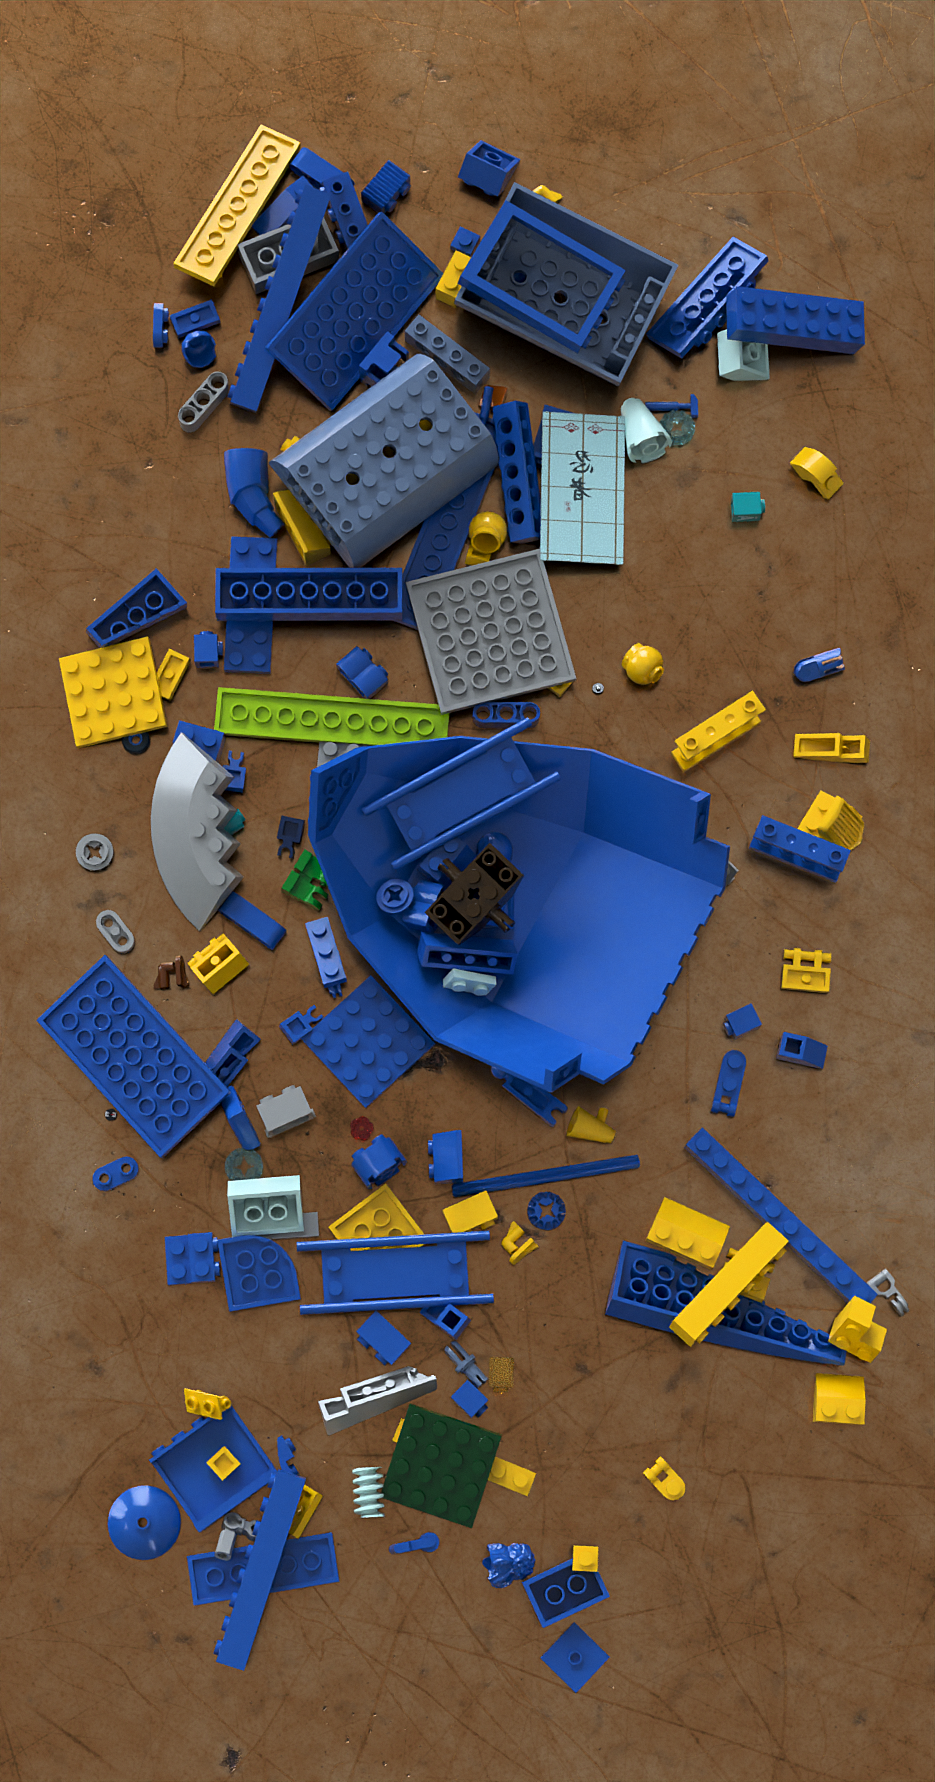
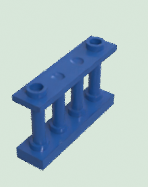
[749,815,851,883]

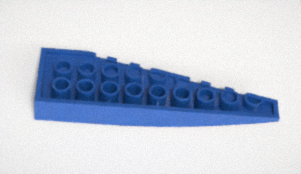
[605,1241,847,1366]

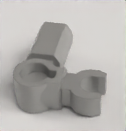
[215,1512,258,1561]

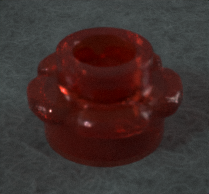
[350,1116,374,1140]

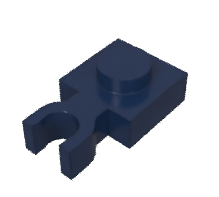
[277,815,305,858]

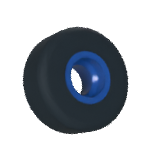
[122,732,150,754]

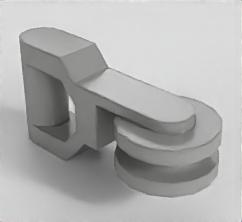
[867,1269,910,1317]

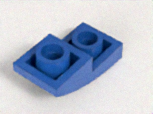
[277,1435,300,1476]

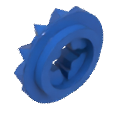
[376,879,414,915]
[527,1192,566,1230]

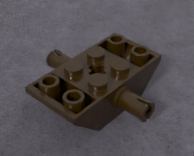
[424,843,524,945]

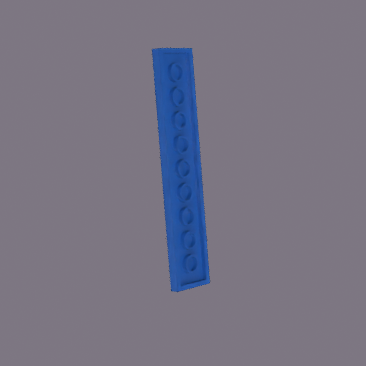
[393,412,511,630]

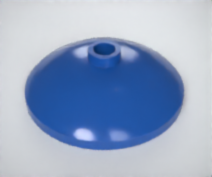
[108,1486,181,1560]

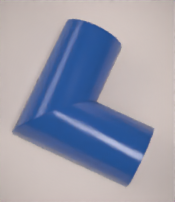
[221,1085,261,1150]

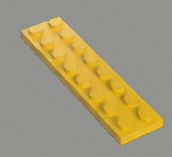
[174,125,301,286]

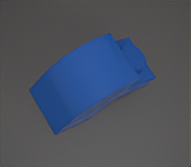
[419,1295,471,1340]

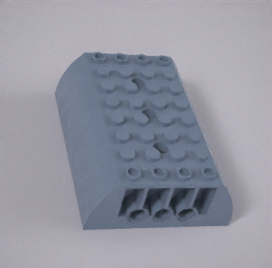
[454,182,678,386]
[269,354,499,568]

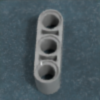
[178,372,229,432]

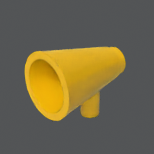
[567,1106,616,1144]

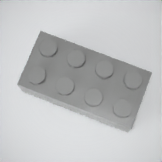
[237,217,339,294]

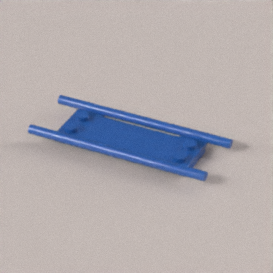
[361,717,561,871]
[297,1231,494,1315]

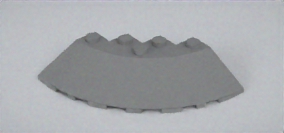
[151,733,244,931]

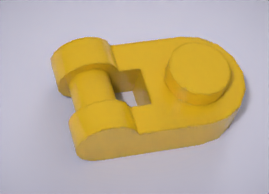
[643,1456,686,1500]

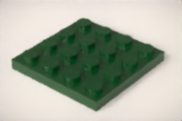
[381,1404,502,1528]

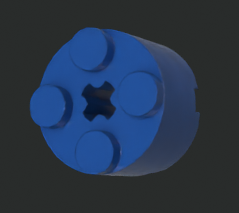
[351,1134,407,1189]

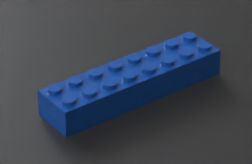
[215,568,403,621]

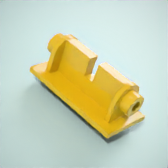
[184,1388,231,1420]

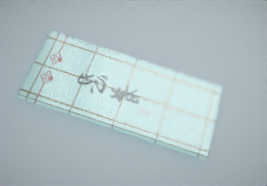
[540,411,625,565]

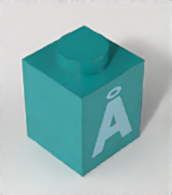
[731,492,765,522]

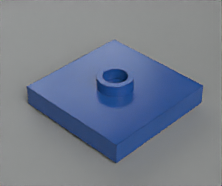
[541,1622,609,1693]

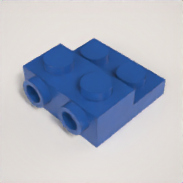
[165,1232,220,1286]

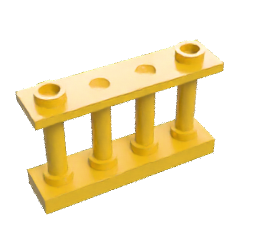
[671,691,766,772]

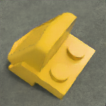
[797,790,864,850]

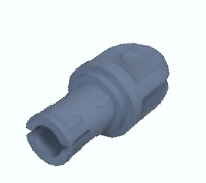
[445,1341,489,1389]

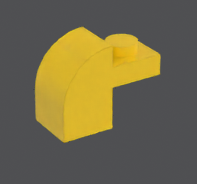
[790,447,843,499]

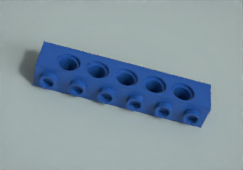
[492,400,541,544]

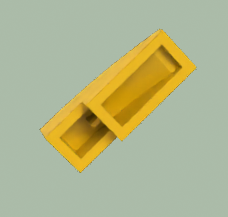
[794,733,870,763]

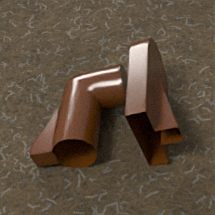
[153,956,189,990]

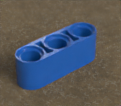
[289,147,355,189]
[472,702,540,728]
[218,891,287,950]

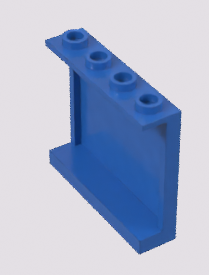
[149,1405,277,1533]

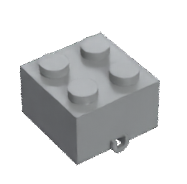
[256,1085,316,1138]

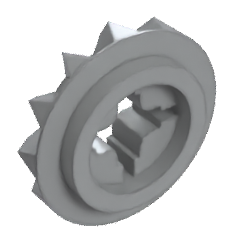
[76,834,113,871]

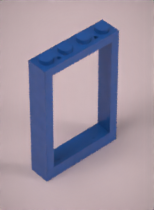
[458,200,626,354]

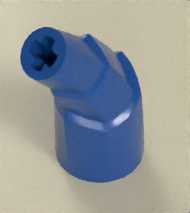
[224,448,285,538]

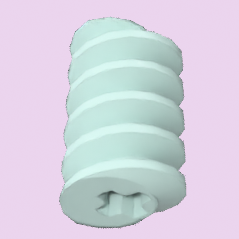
[352,1467,385,1518]

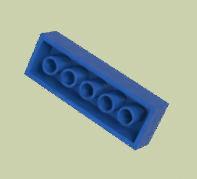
[726,286,865,354]

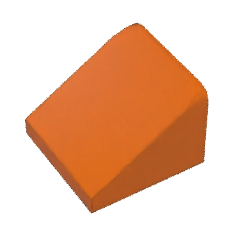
[478,385,507,411]

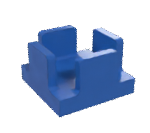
[359,331,409,386]

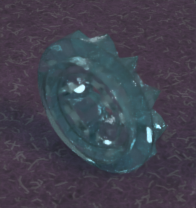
[660,409,695,445]
[225,1148,263,1181]

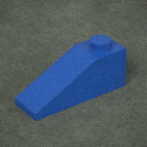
[252,176,314,236]

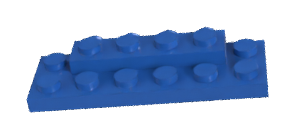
[646,237,769,359]

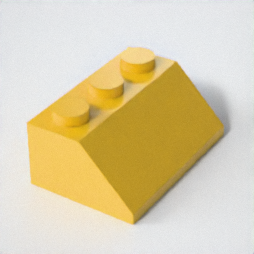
[273,490,332,566]
[645,1197,730,1270]

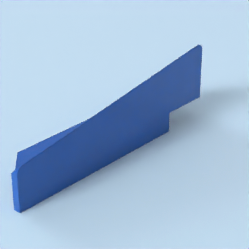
[205,1019,261,1086]

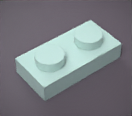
[443,968,496,996]

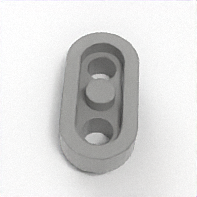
[96,910,135,953]

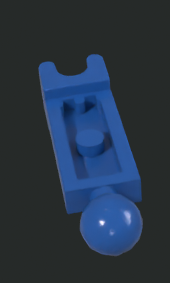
[491,1066,568,1127]

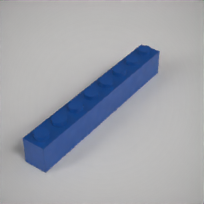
[213,1469,306,1671]

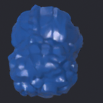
[482,1543,535,1588]

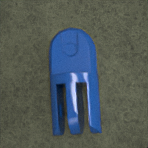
[794,648,845,682]

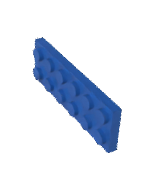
[224,536,278,674]
[187,1532,340,1605]

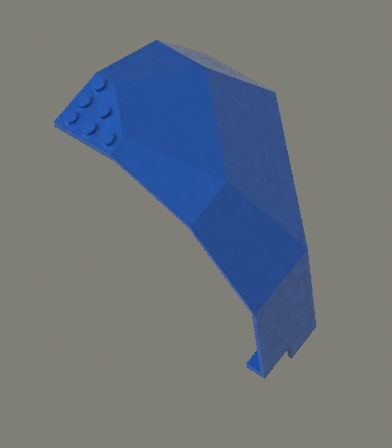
[308,736,730,1093]

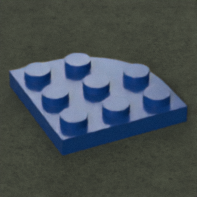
[217,1235,301,1312]

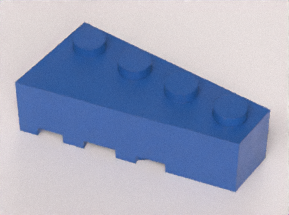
[86,568,187,648]

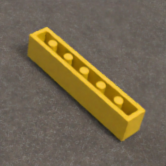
[669,1222,788,1347]

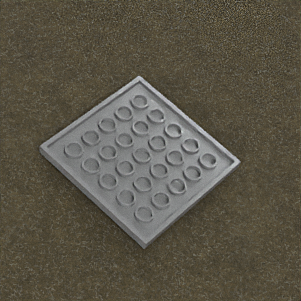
[406,549,576,715]

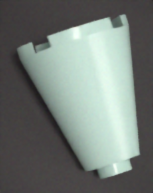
[620,398,672,463]

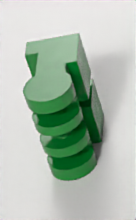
[281,849,328,911]

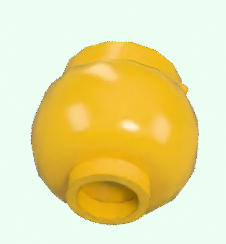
[468,511,507,554]
[622,643,664,685]

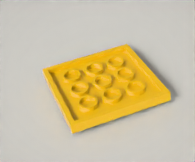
[59,636,167,748]

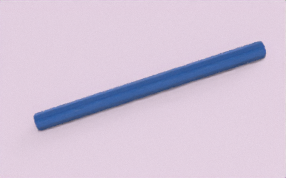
[452,1155,640,1197]

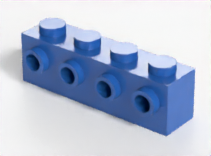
[319,171,368,254]
[417,932,518,974]

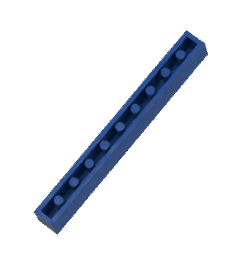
[227,185,331,413]
[684,1127,878,1304]

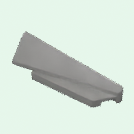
[318,1366,437,1435]

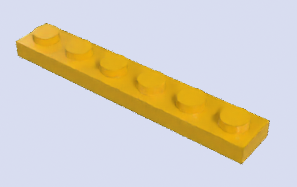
[392,1418,536,1496]

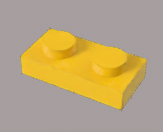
[157,649,191,701]
[289,1485,323,1539]

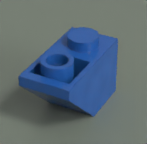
[776,1032,828,1069]

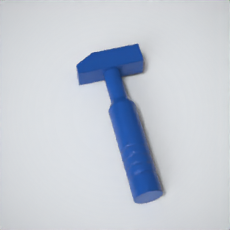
[480,386,494,436]
[645,394,698,418]

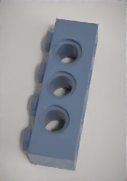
[404,314,490,395]

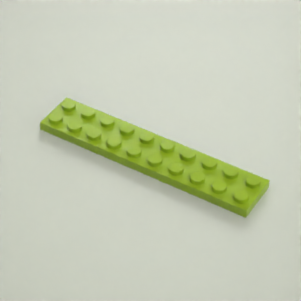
[214,687,449,746]

